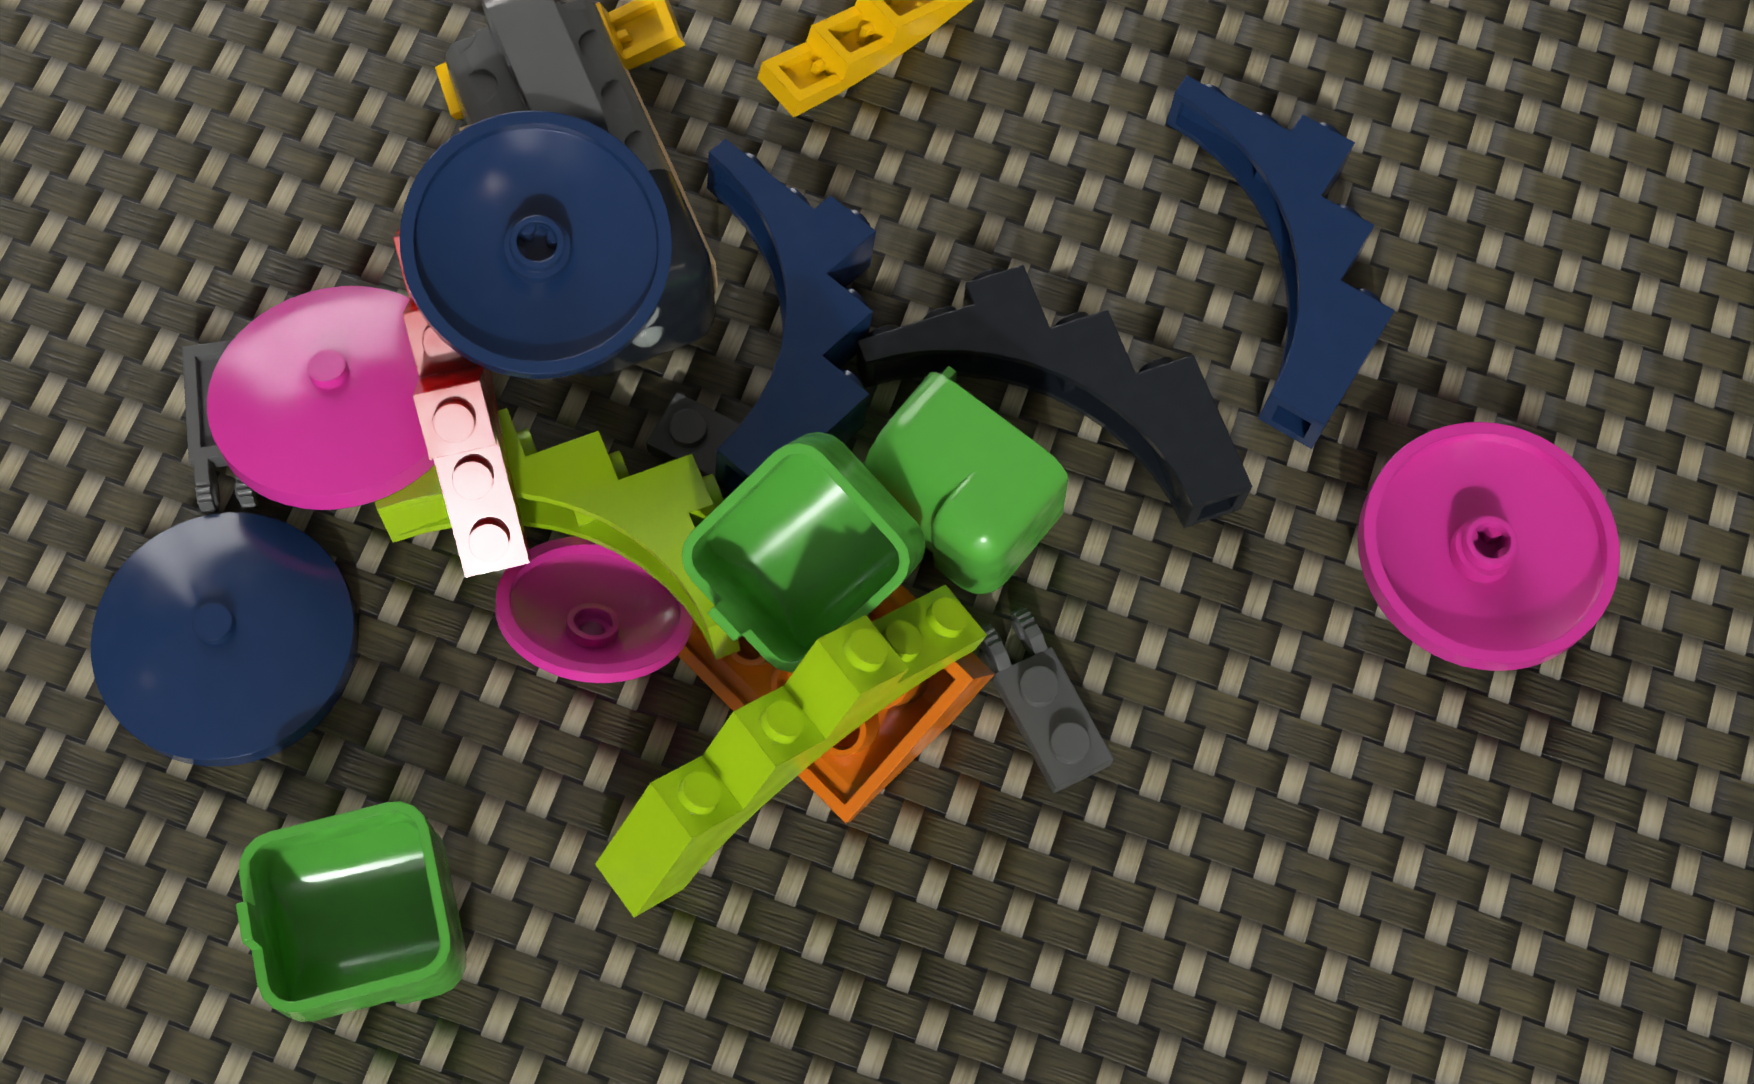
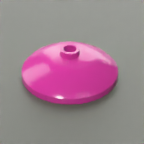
[495,536,693,683]

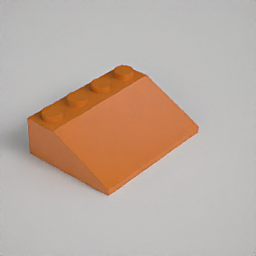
[678,584,995,823]

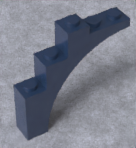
[1166,75,1395,449]
[707,138,876,494]

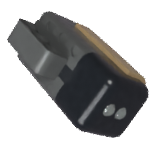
[445,0,718,378]

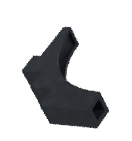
[857,265,1253,528]

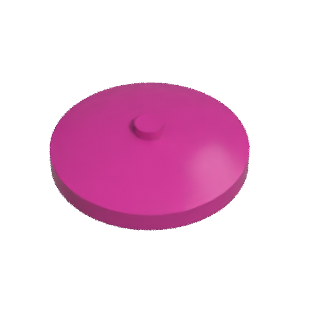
[207,286,435,510]
[1358,422,1620,671]

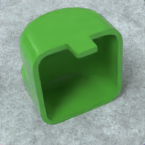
[864,366,1068,595]
[681,432,925,673]
[236,801,466,1022]

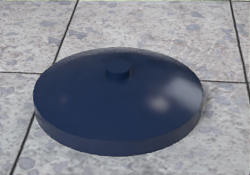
[400,110,672,379]
[91,512,359,767]

